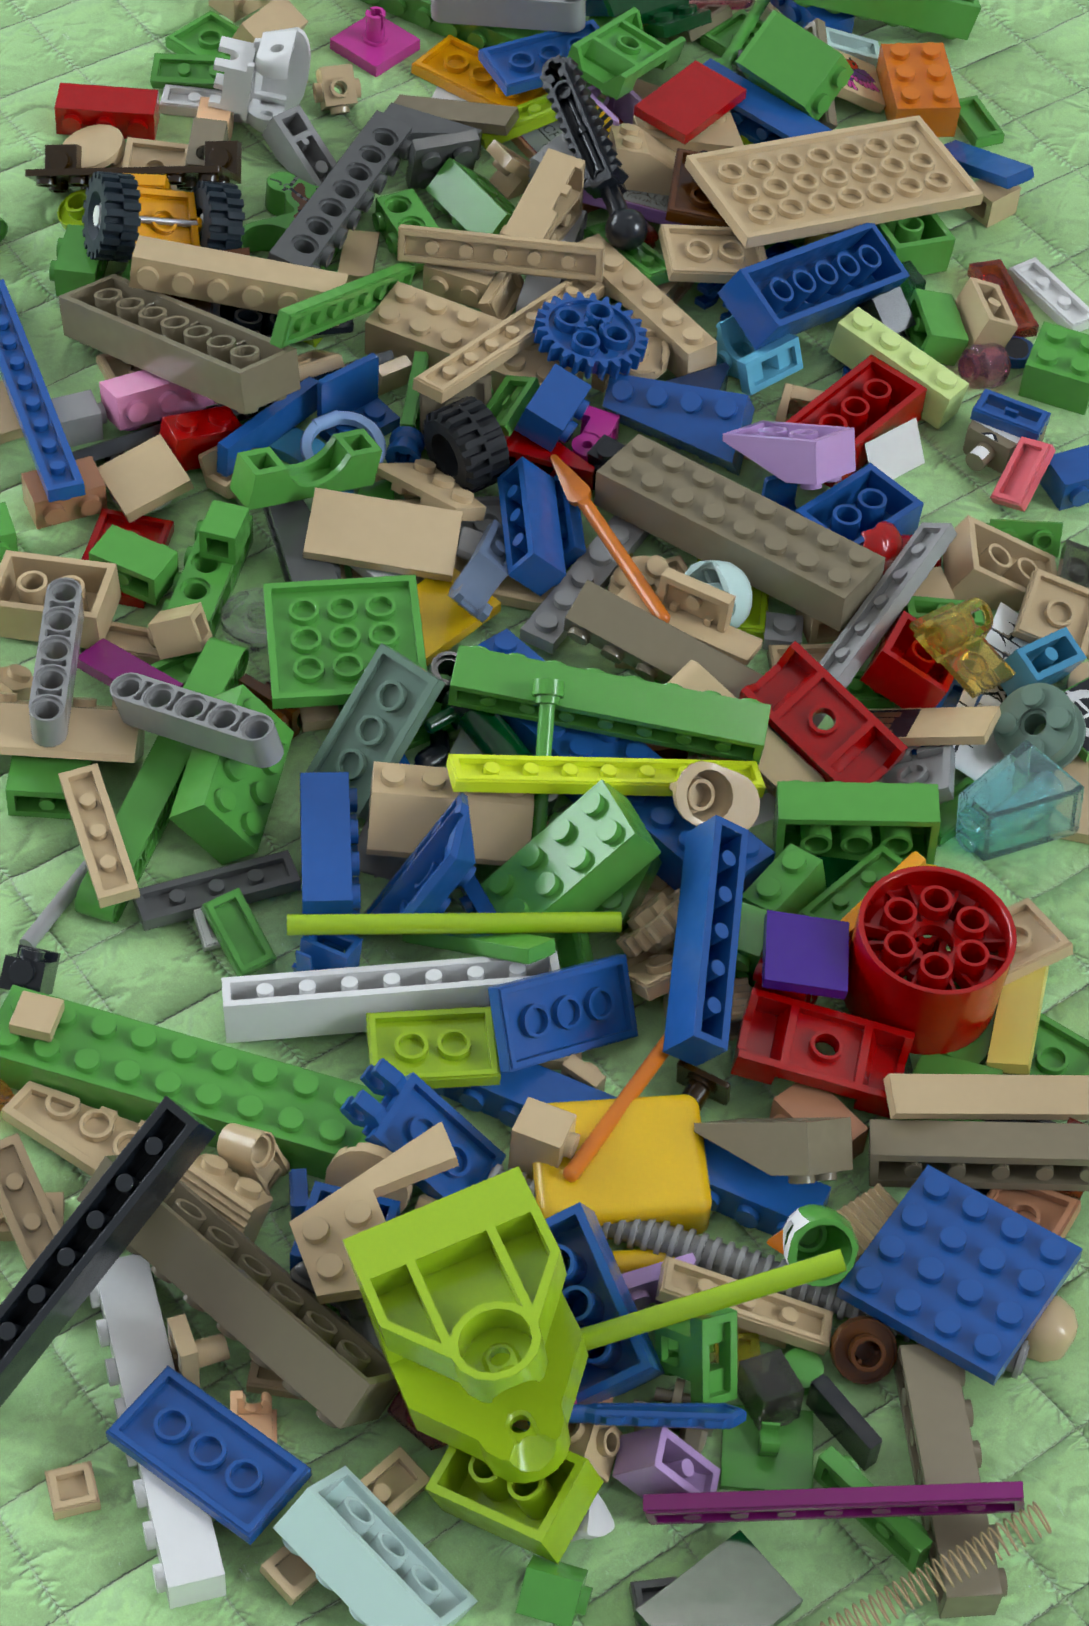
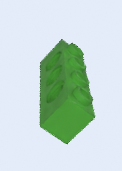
[162,507,253,636]

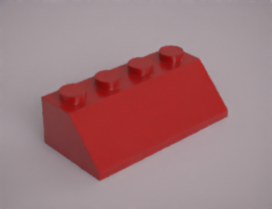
[786,354,927,488]

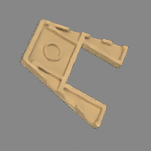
[289,1122,459,1305]

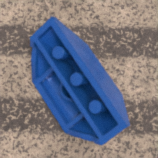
[363,792,477,914]

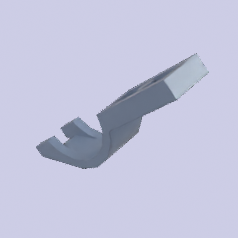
[448,519,508,623]

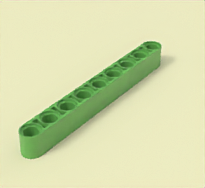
[75,637,250,924]

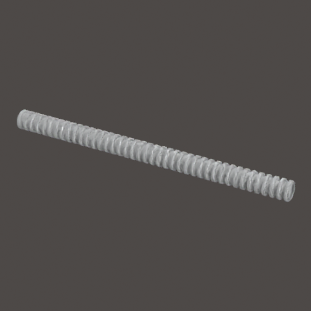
[488,1164,1030,1379]

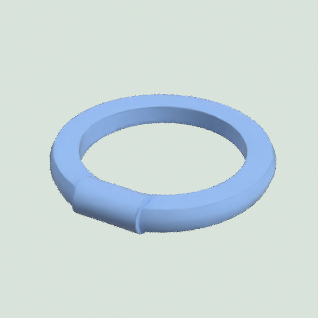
[300,410,386,463]

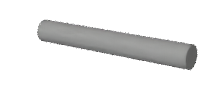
[19,860,88,947]

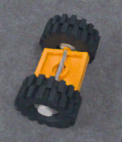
[82,171,245,262]

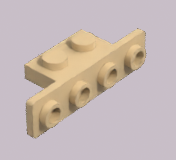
[617,567,763,665]

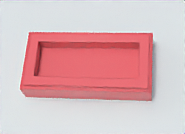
[990,436,1056,512]

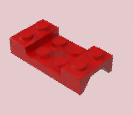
[738,641,908,783]
[730,987,915,1120]

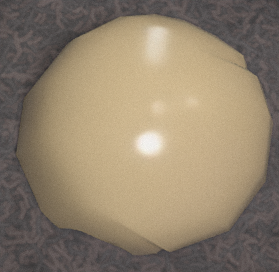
[1025,1295,1078,1362]

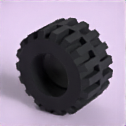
[423,396,510,493]

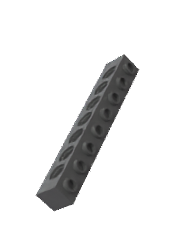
[267,110,413,269]

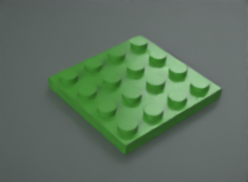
[263,575,427,709]

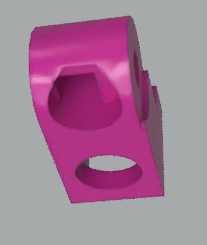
[571,406,620,462]

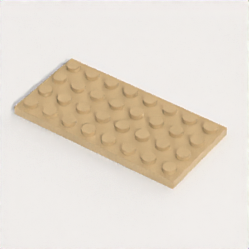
[685,115,984,249]

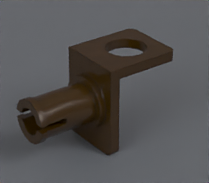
[676,1059,731,1111]

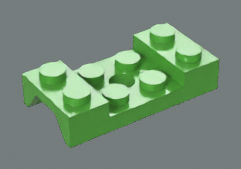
[567,7,686,100]

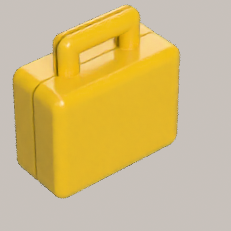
[532,1094,712,1274]

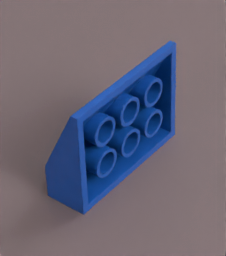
[527,1202,665,1427]

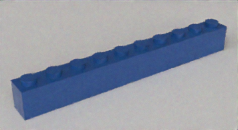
[433,1063,831,1236]

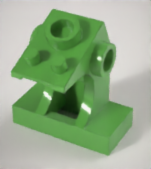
[649,1307,738,1403]

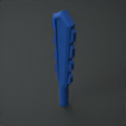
[569,1403,747,1429]

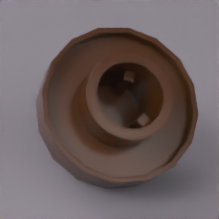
[829,1316,898,1385]

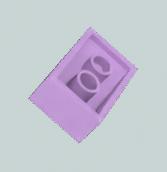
[723,420,856,490]

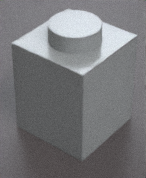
[51,389,107,447]

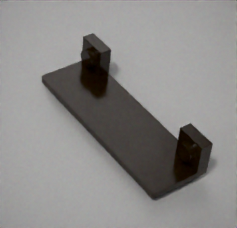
[25,141,242,193]

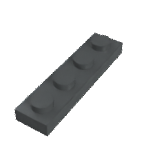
[133,850,301,931]

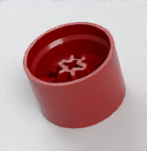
[844,866,1017,1055]

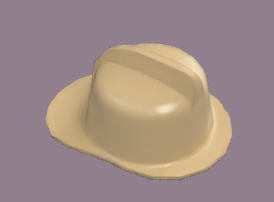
[669,761,760,829]

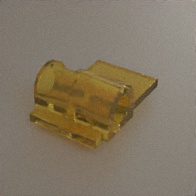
[909,597,1016,698]

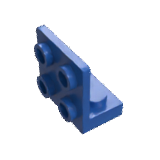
[317,353,400,442]

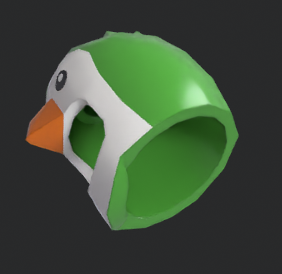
[766,1204,859,1286]

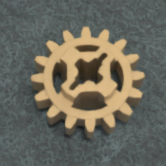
[616,889,680,958]

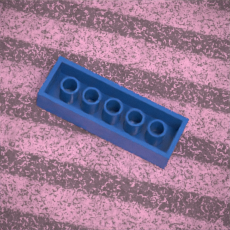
[718,223,910,350]

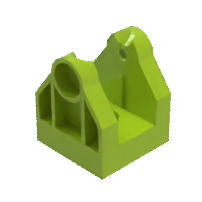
[343,1166,588,1484]

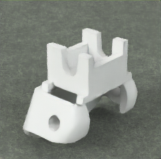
[208,27,311,133]

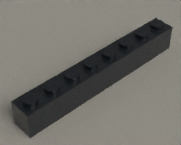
[0,1096,216,1407]

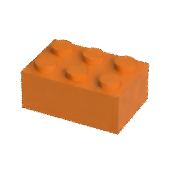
[876,42,961,137]

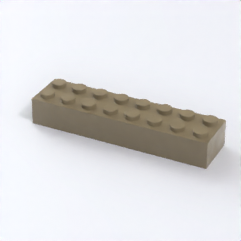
[58,274,301,414]
[594,434,885,632]
[77,1155,399,1429]

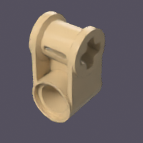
[217,1123,290,1196]

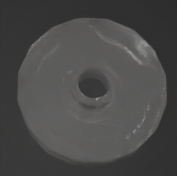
[221,588,268,652]

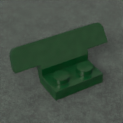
[603,0,712,39]

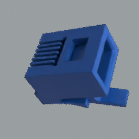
[292,935,363,972]

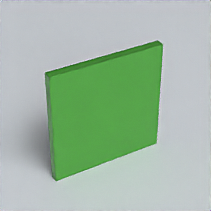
[720,1404,813,1491]

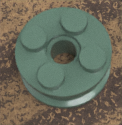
[993,683,1086,775]

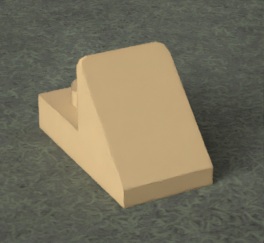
[486,139,531,200]

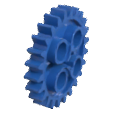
[532,292,649,381]

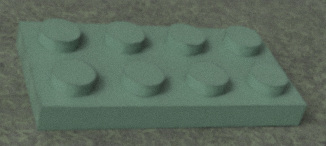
[305,643,446,820]

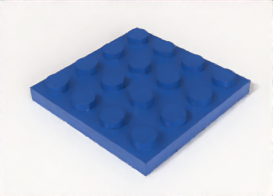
[837,1165,1083,1386]

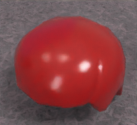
[861,521,903,575]

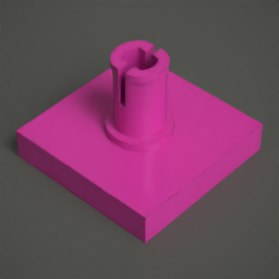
[330,6,420,77]

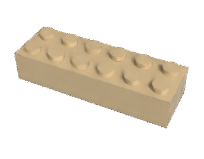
[365,281,584,397]

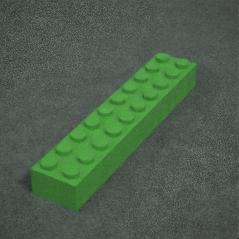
[0,985,384,1180]

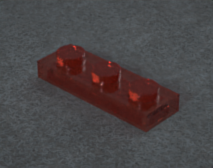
[967,259,1039,338]

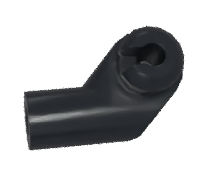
[414,729,451,767]

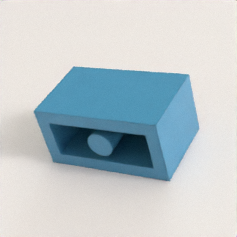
[992,627,1087,696]

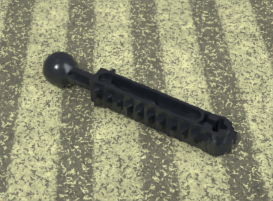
[540,55,648,251]

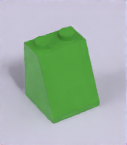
[735,10,854,121]

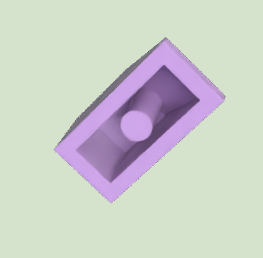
[612,1427,721,1498]

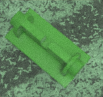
[986,519,1063,557]

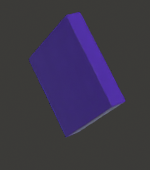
[762,910,849,1000]

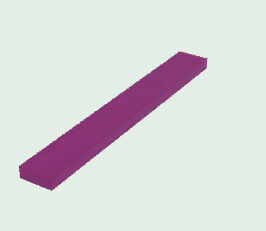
[643,1481,1025,1525]

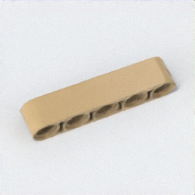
[668,660,825,798]

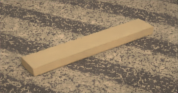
[397,224,605,283]
[883,1073,1089,1120]

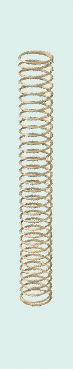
[820,1501,1052,1626]

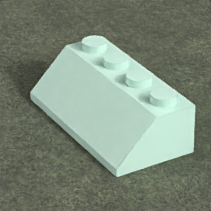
[273,1465,478,1626]

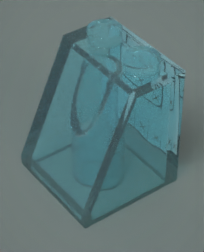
[955,739,1084,861]

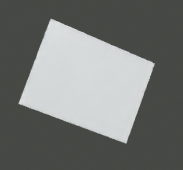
[865,418,925,479]

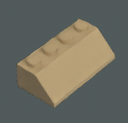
[0,692,145,763]
[366,761,534,866]

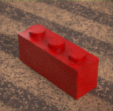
[54,83,160,140]

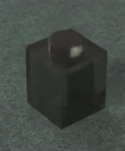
[737,1349,805,1431]

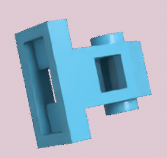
[716,315,804,396]

